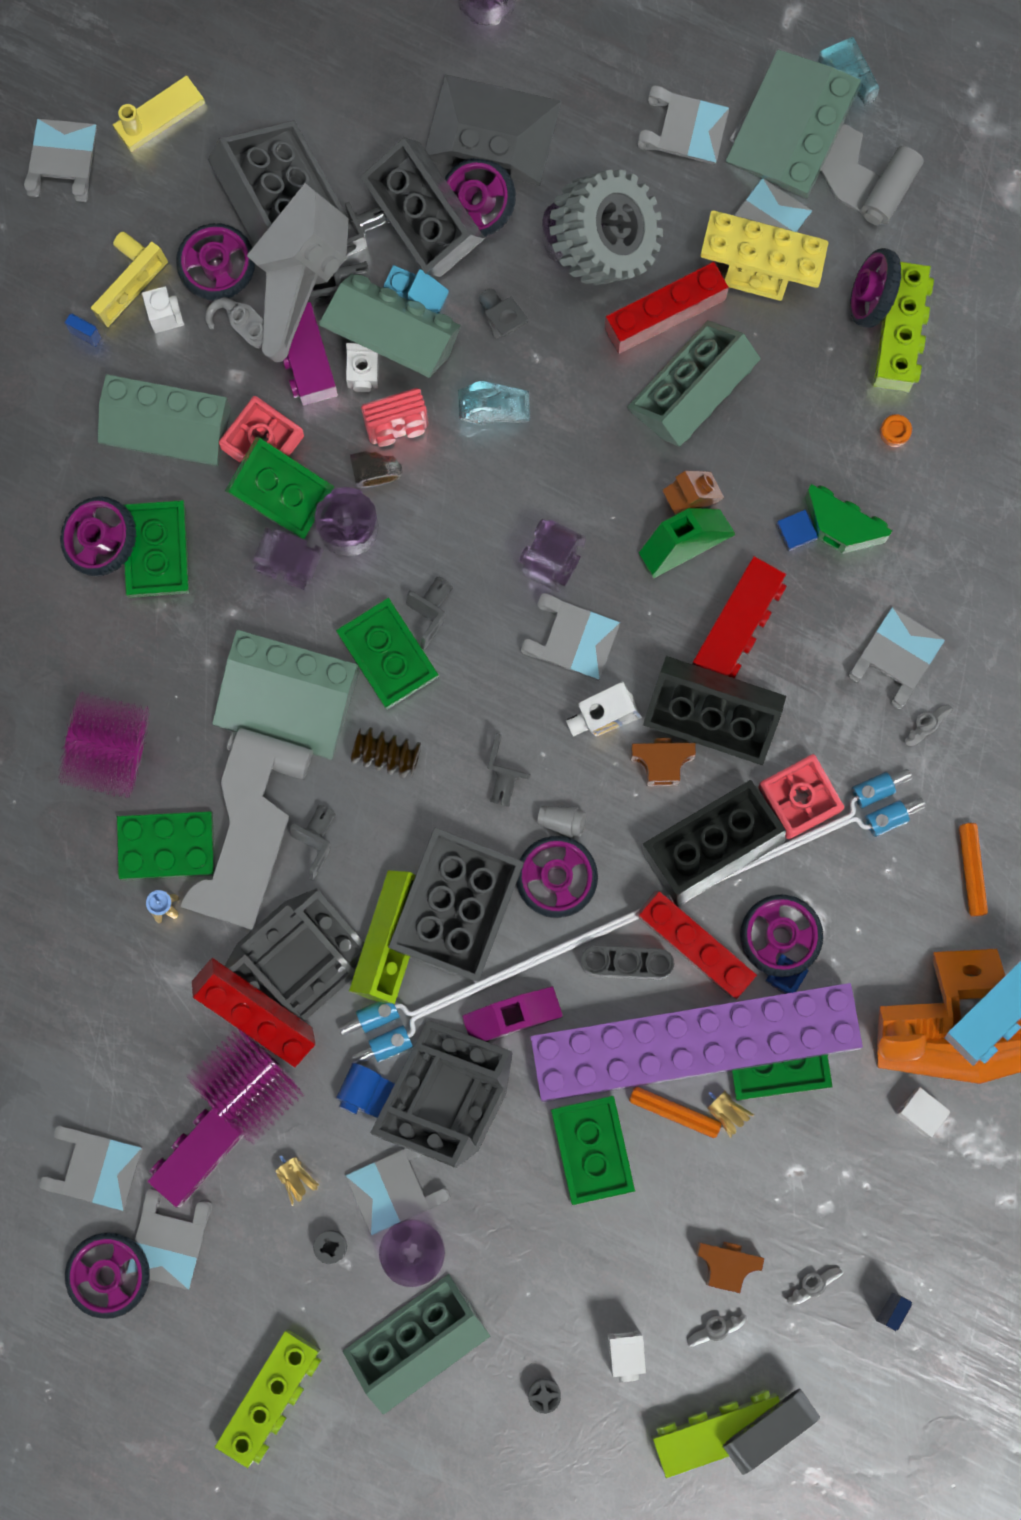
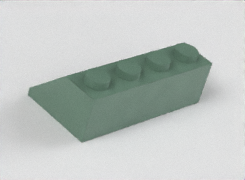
[319,274,461,378]
[627,320,761,447]
[98,374,231,466]
[342,1274,491,1415]

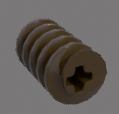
[351,727,421,779]

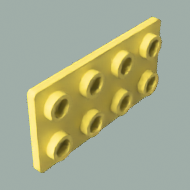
[700,210,828,301]

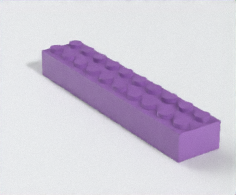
[531,983,863,1102]

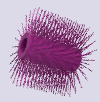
[59,692,150,798]
[187,1028,304,1144]

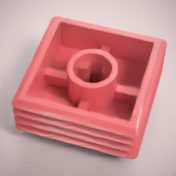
[361,388,429,447]
[219,396,304,463]
[758,754,844,839]

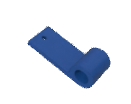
[336,1063,395,1118]

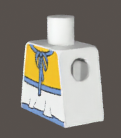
[566,682,642,736]

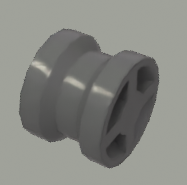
[313,1230,348,1264]
[528,1378,561,1414]

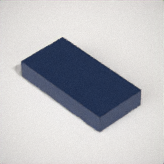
[876,1293,913,1331]

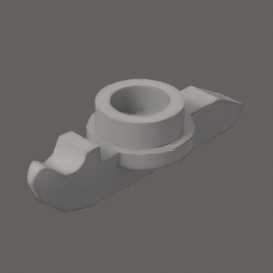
[904,705,953,746]
[787,1267,843,1305]
[687,1315,747,1347]

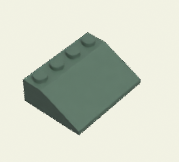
[725,49,861,199]
[212,630,360,760]

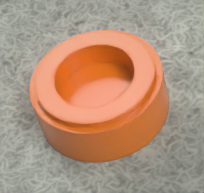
[880,414,912,447]

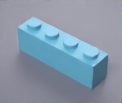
[945,961,1021,1066]

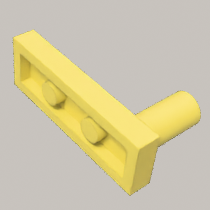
[113,75,205,153]
[91,232,168,328]

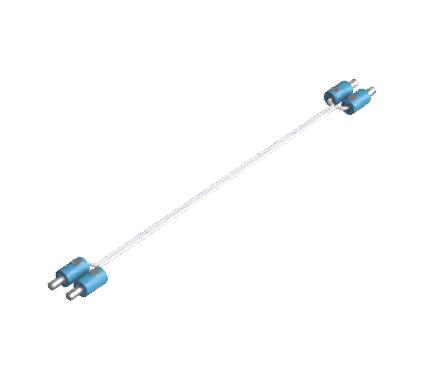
[339,769,926,1064]

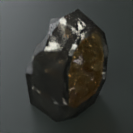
[350,451,403,488]

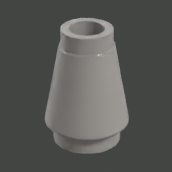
[537,806,586,838]

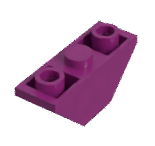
[462,986,563,1042]

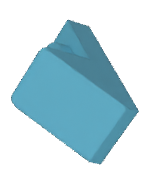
[383,265,449,314]

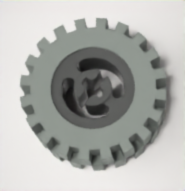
[549,169,663,285]

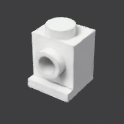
[142,286,184,333]
[346,343,379,392]

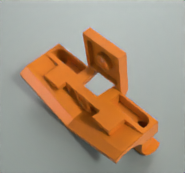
[877,949,1021,1084]

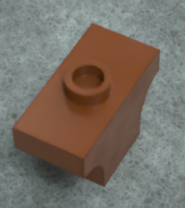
[662,471,724,515]
[631,738,696,786]
[695,1241,765,1293]

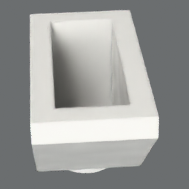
[607,1331,646,1382]

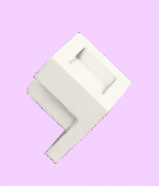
[896,1087,950,1138]

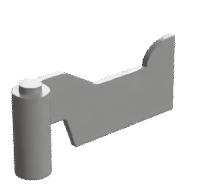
[729,96,924,225]
[180,728,313,930]

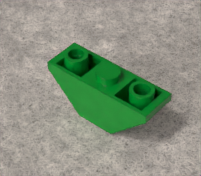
[805,484,893,554]
[639,508,735,578]

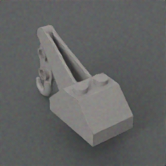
[205,183,348,362]

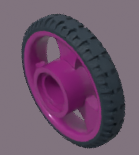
[445,158,516,237]
[176,223,255,301]
[850,248,901,328]
[60,496,136,576]
[516,836,598,918]
[740,894,823,977]
[65,1232,150,1319]

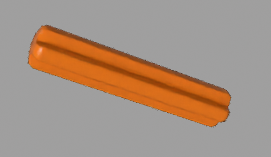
[959,823,988,917]
[629,1087,721,1138]

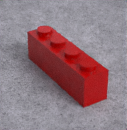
[604,262,729,354]
[692,556,787,678]
[635,891,757,1000]
[192,958,316,1068]

